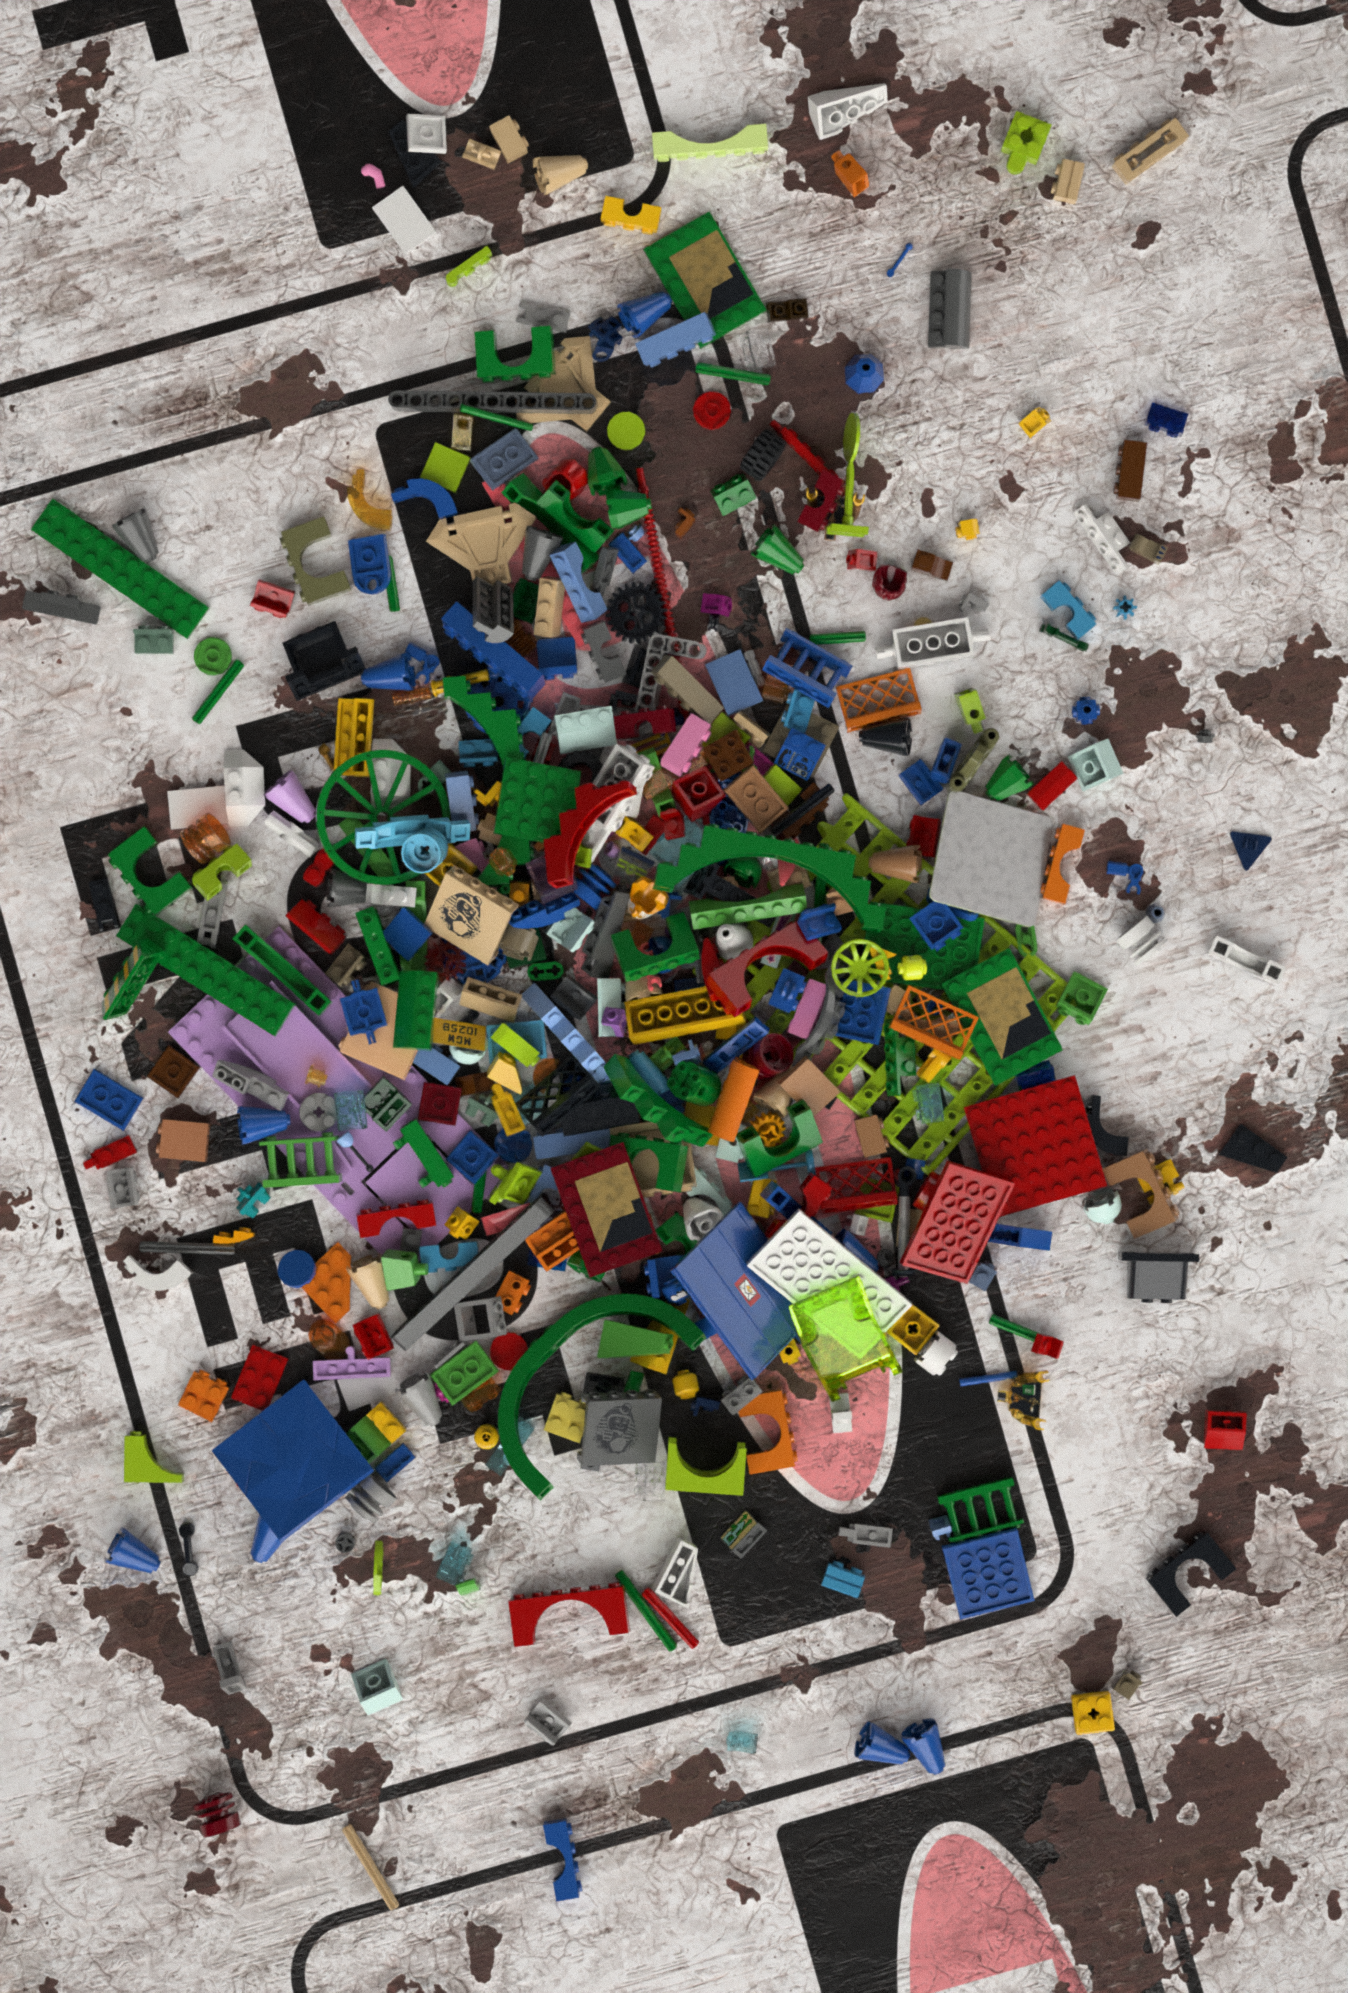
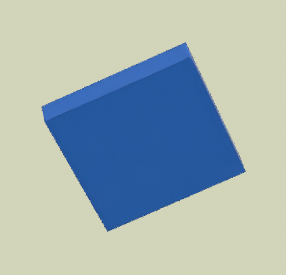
[383,907,433,961]
[445,1130,499,1184]

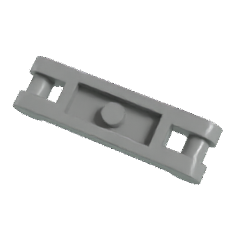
[197,880,228,949]

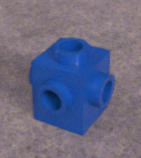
[1072,697,1100,725]

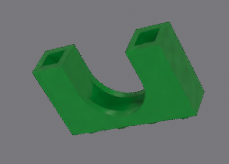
[474,326,556,383]
[108,826,193,916]
[611,912,699,982]
[736,1099,823,1178]
[609,1132,688,1193]

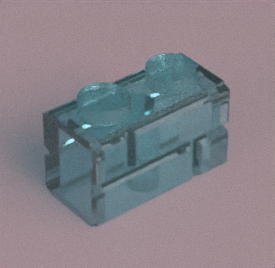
[912,1083,945,1124]
[435,1540,474,1586]

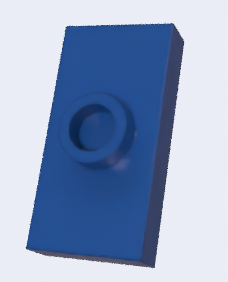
[608,532,647,574]
[374,1442,416,1483]

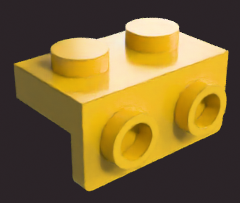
[474,781,501,807]

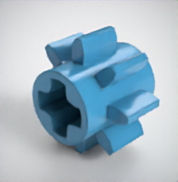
[1112,595,1137,620]

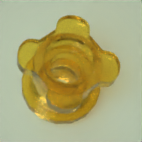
[304,1065,328,1088]

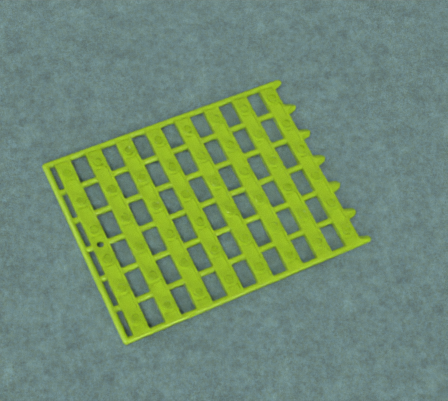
[692,793,1077,1175]

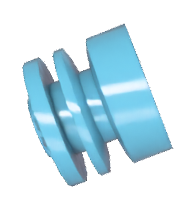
[401,828,448,874]

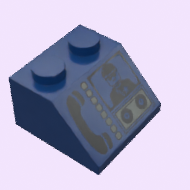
[774,728,826,781]

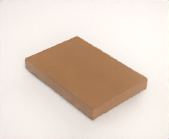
[723,765,789,833]
[778,1056,840,1116]

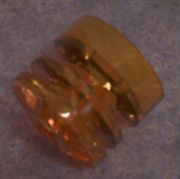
[180,813,231,864]

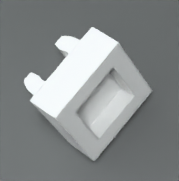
[844,1214,869,1236]

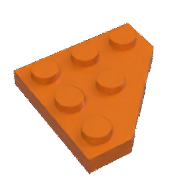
[301,1242,351,1324]

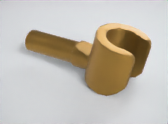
[318,743,334,770]

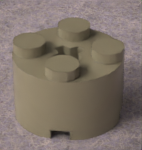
[497,923,539,961]

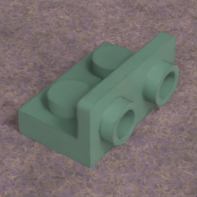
[133,626,174,654]

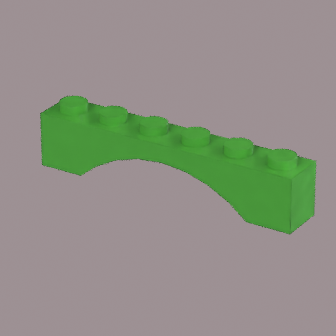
[689,883,807,930]

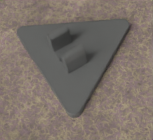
[816,933,854,970]

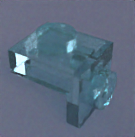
[726,1730,758,1754]

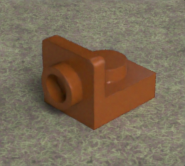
[675,507,695,539]

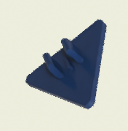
[1230,831,1272,871]

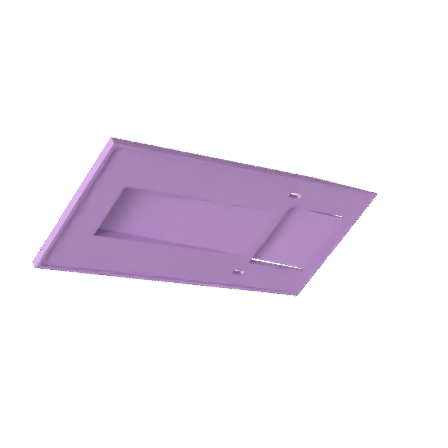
[168,926,509,1262]

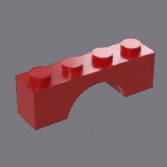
[764,1172,832,1238]
[356,1199,436,1238]

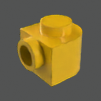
[955,519,980,541]

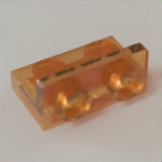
[461,1377,502,1412]

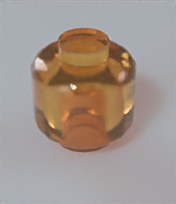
[489,847,518,876]

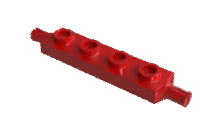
[769,419,845,498]

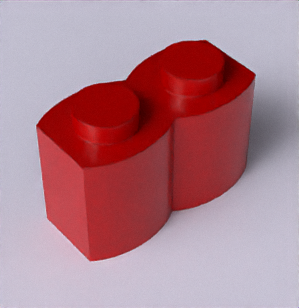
[303,848,335,888]

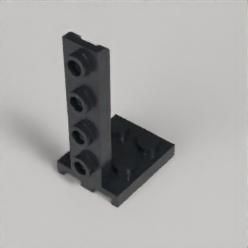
[683,863,776,928]
[580,1372,624,1472]

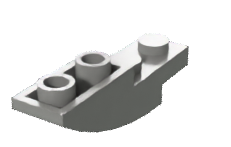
[212,1060,289,1111]

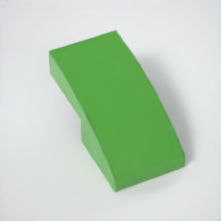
[456,1577,481,1596]

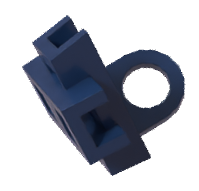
[588,316,623,362]

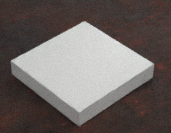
[406,114,447,154]

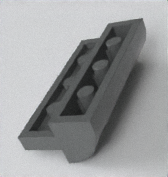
[928,269,972,349]
[472,576,514,643]

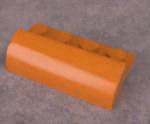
[708,1057,759,1142]
[525,1210,579,1272]

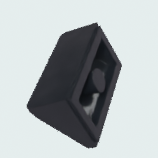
[622,647,655,688]

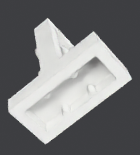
[365,884,417,907]
[829,1393,852,1433]

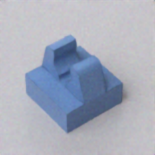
[928,1515,952,1540]

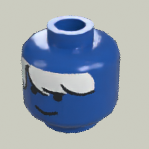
[661,1276,689,1306]

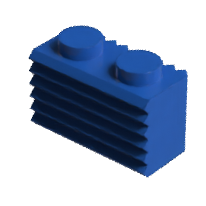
[929,738,962,784]

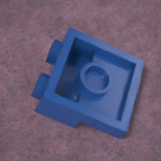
[909,901,963,951]

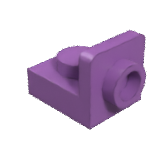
[601,1007,627,1037]

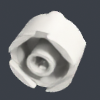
[914,1331,958,1376]

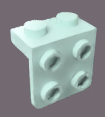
[544,908,595,952]

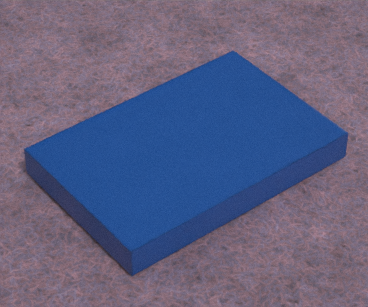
[74,1069,144,1131]

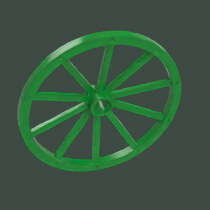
[316,750,450,885]

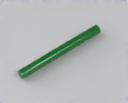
[460,404,533,431]

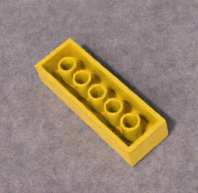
[624,986,746,1045]

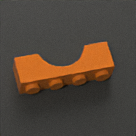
[1040,824,1085,905]

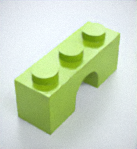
[192,843,252,901]

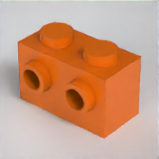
[496,1270,531,1315]

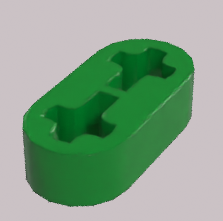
[527,962,564,981]

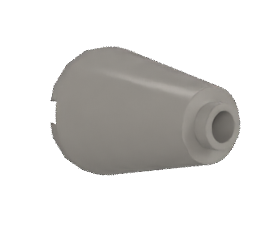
[395,1371,443,1426]

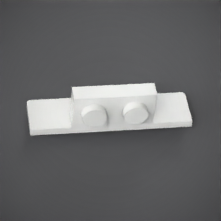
[1074,504,1130,575]

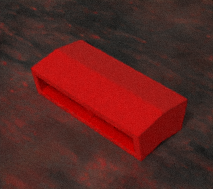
[1027,761,1078,811]

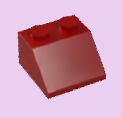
[671,765,726,822]

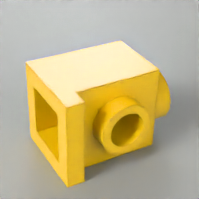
[779,1338,801,1365]

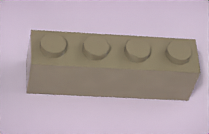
[651,655,724,724]

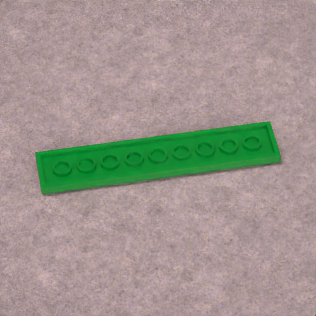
[31,498,210,639]
[116,904,296,1037]

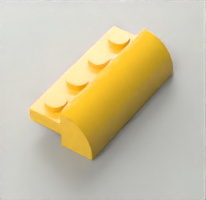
[333,698,374,777]

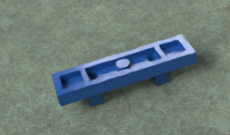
[702,1017,770,1074]

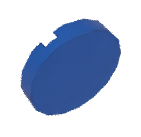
[277,1250,316,1288]

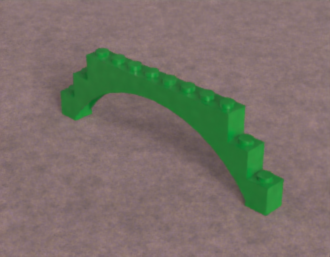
[443,676,534,887]
[653,824,886,933]

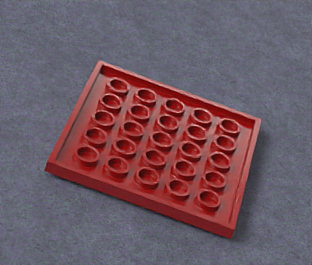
[964,1075,1107,1217]

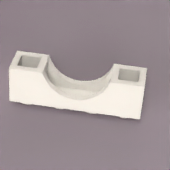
[1206,935,1287,985]

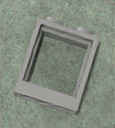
[454,1296,507,1341]

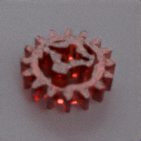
[424,940,467,982]

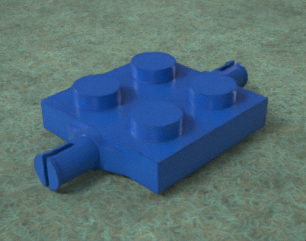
[340,979,388,1045]

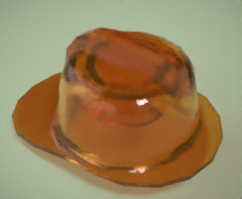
[308,1319,350,1360]

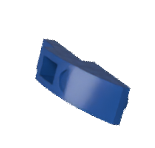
[509,890,580,929]

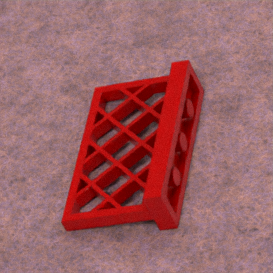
[815,1157,897,1215]

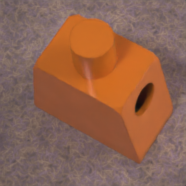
[831,150,869,198]

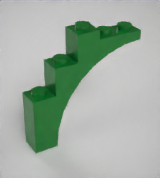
[603,1054,713,1147]

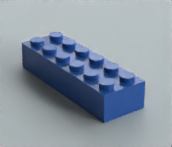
[441,601,545,701]

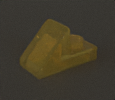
[451,413,474,451]

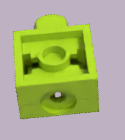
[1001,111,1052,175]

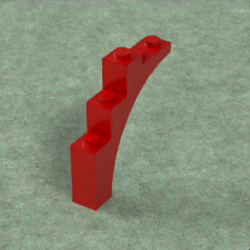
[544,780,637,889]

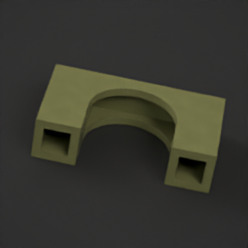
[279,516,351,606]

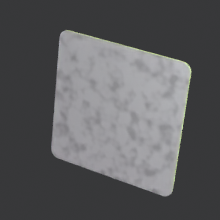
[929,791,1053,927]

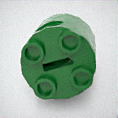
[667,1061,722,1106]

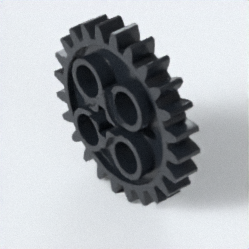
[605,582,668,644]

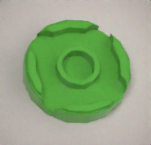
[194,637,232,676]

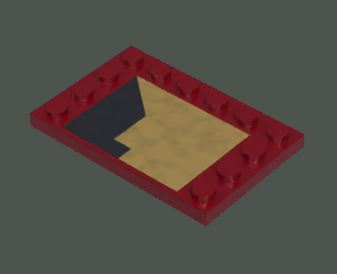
[550,1142,662,1278]

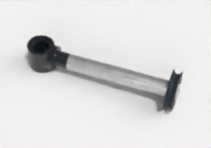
[890,1165,918,1277]

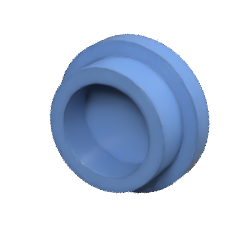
[627,524,645,542]

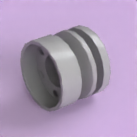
[345,1474,397,1524]

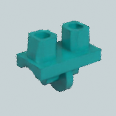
[236,1182,271,1218]

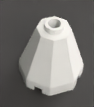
[683,1197,723,1242]

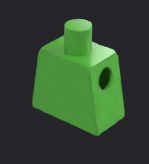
[381,1249,429,1291]

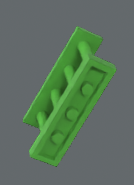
[259,1132,342,1188]

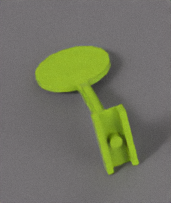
[826,413,869,537]

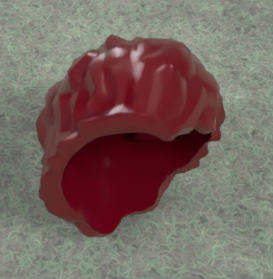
[872,564,907,601]

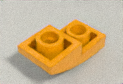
[213,1227,255,1244]

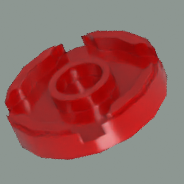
[693,391,731,430]
[490,1332,528,1371]

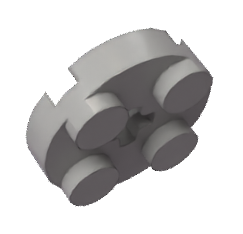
[299,1093,338,1132]

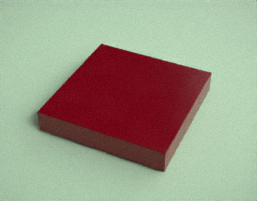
[418,1082,462,1126]

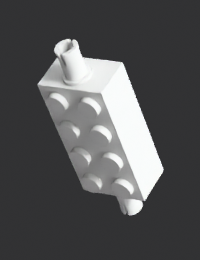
[875,617,990,670]

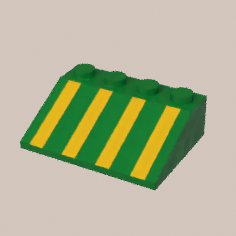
[101,938,165,1020]

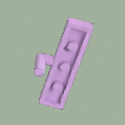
[313,1346,391,1380]

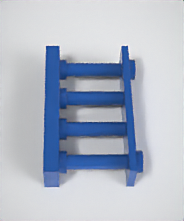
[762,628,853,708]

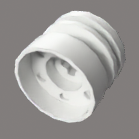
[1116,915,1168,966]

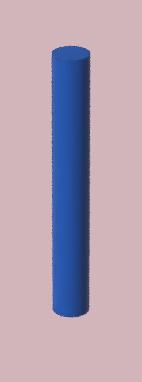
[959,1371,1018,1386]

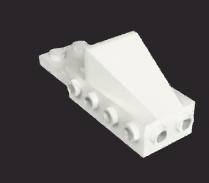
[581,744,655,863]

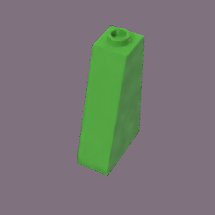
[597,1320,673,1359]

